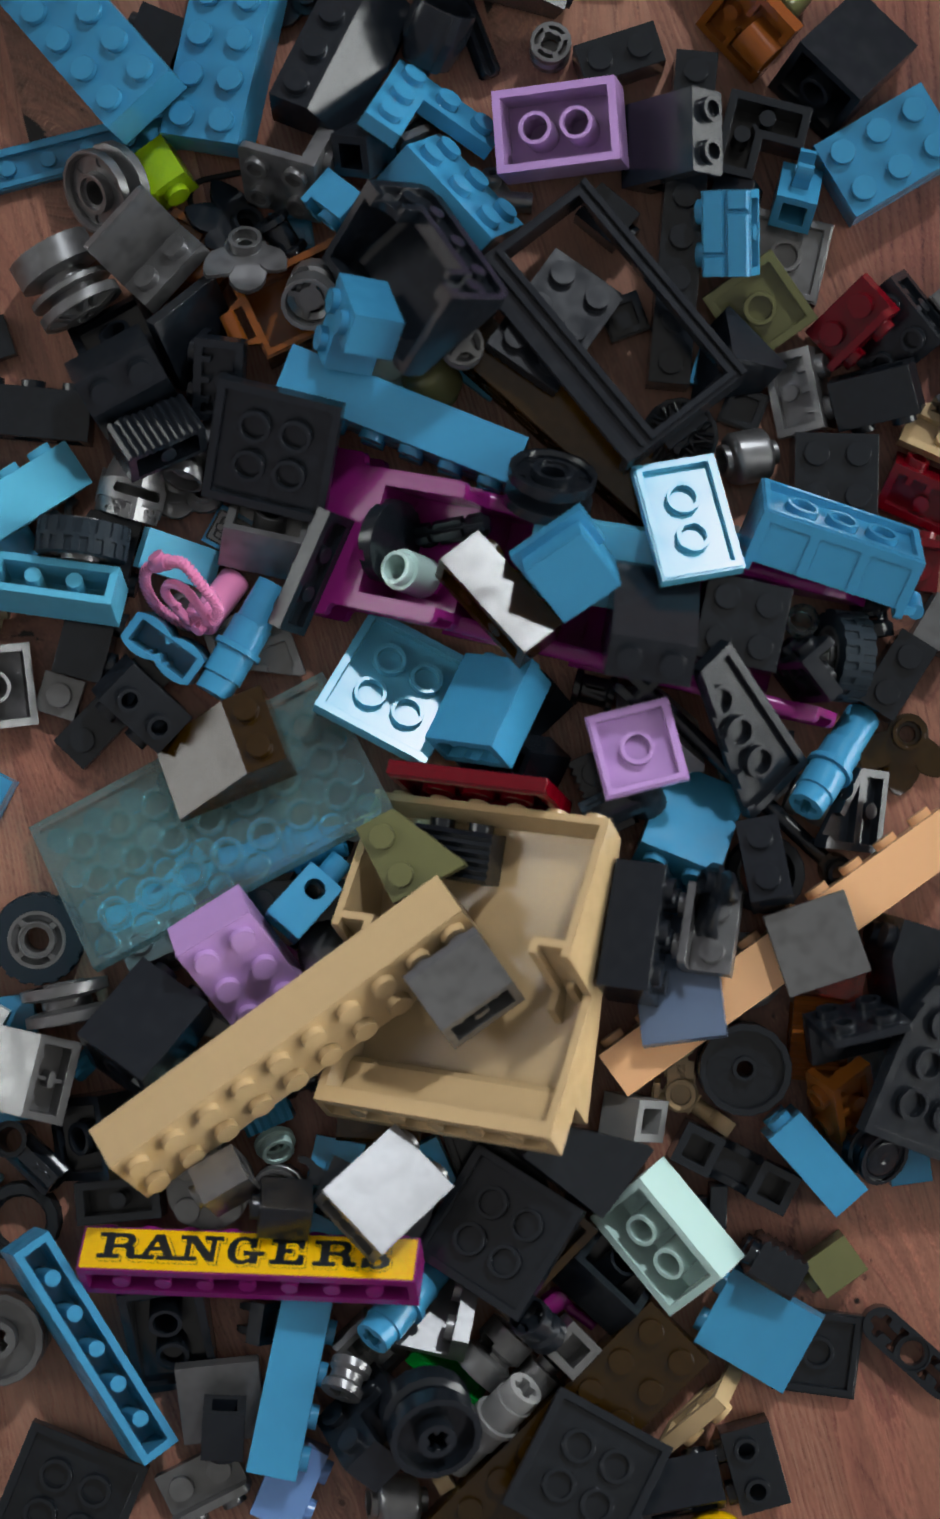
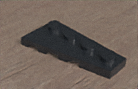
[693,639,809,819]

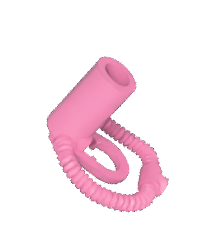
[138,549,249,636]

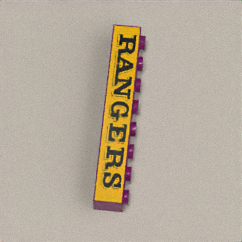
[76,1224,425,1306]

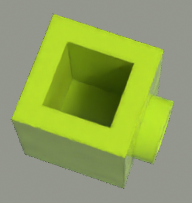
[134,134,199,210]

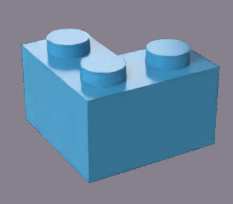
[313,272,405,376]

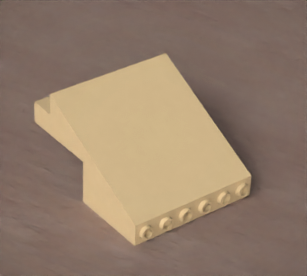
[313,790,621,1156]

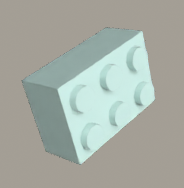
[589,1156,745,1316]

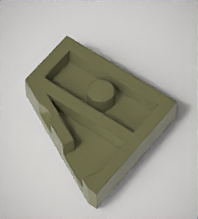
[356,808,468,904]

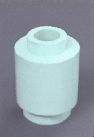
[381,549,440,599]

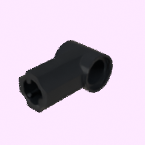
[577,788,667,826]
[0,1120,72,1196]

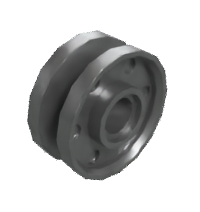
[63,140,151,233]
[20,975,109,1030]

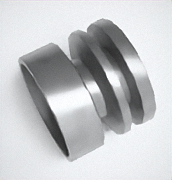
[9,227,122,334]

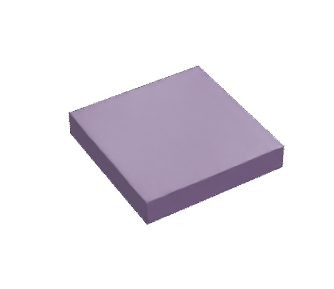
[584,696,690,801]

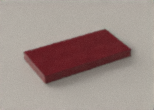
[386,759,572,814]

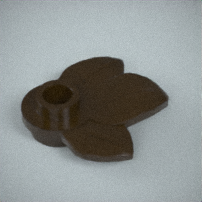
[860,713,940,796]

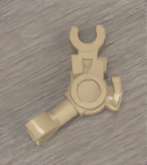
[651,1050,736,1138]

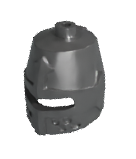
[95,456,168,526]

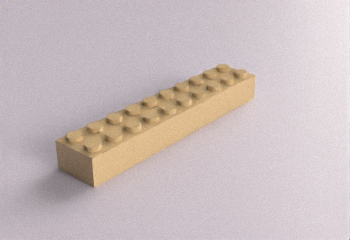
[89,875,491,1198]

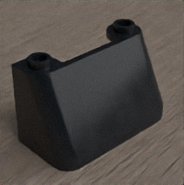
[322,179,508,376]

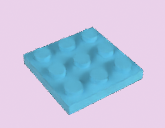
[312,614,464,764]

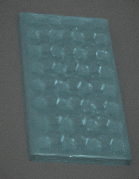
[28,671,394,972]

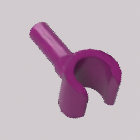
[541,1286,597,1330]

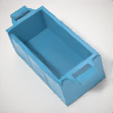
[736,477,926,620]

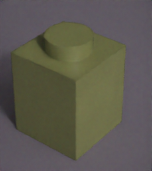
[802,1229,868,1299]

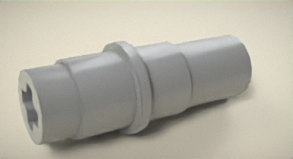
[452,1372,541,1477]

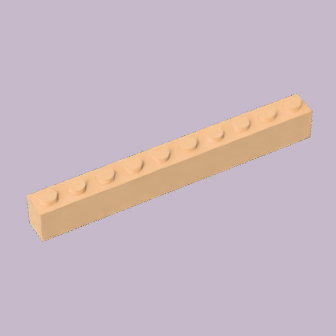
[598,806,940,1096]

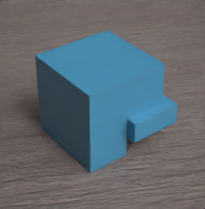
[509,503,621,624]

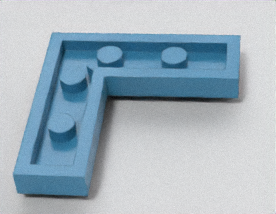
[357,58,495,160]

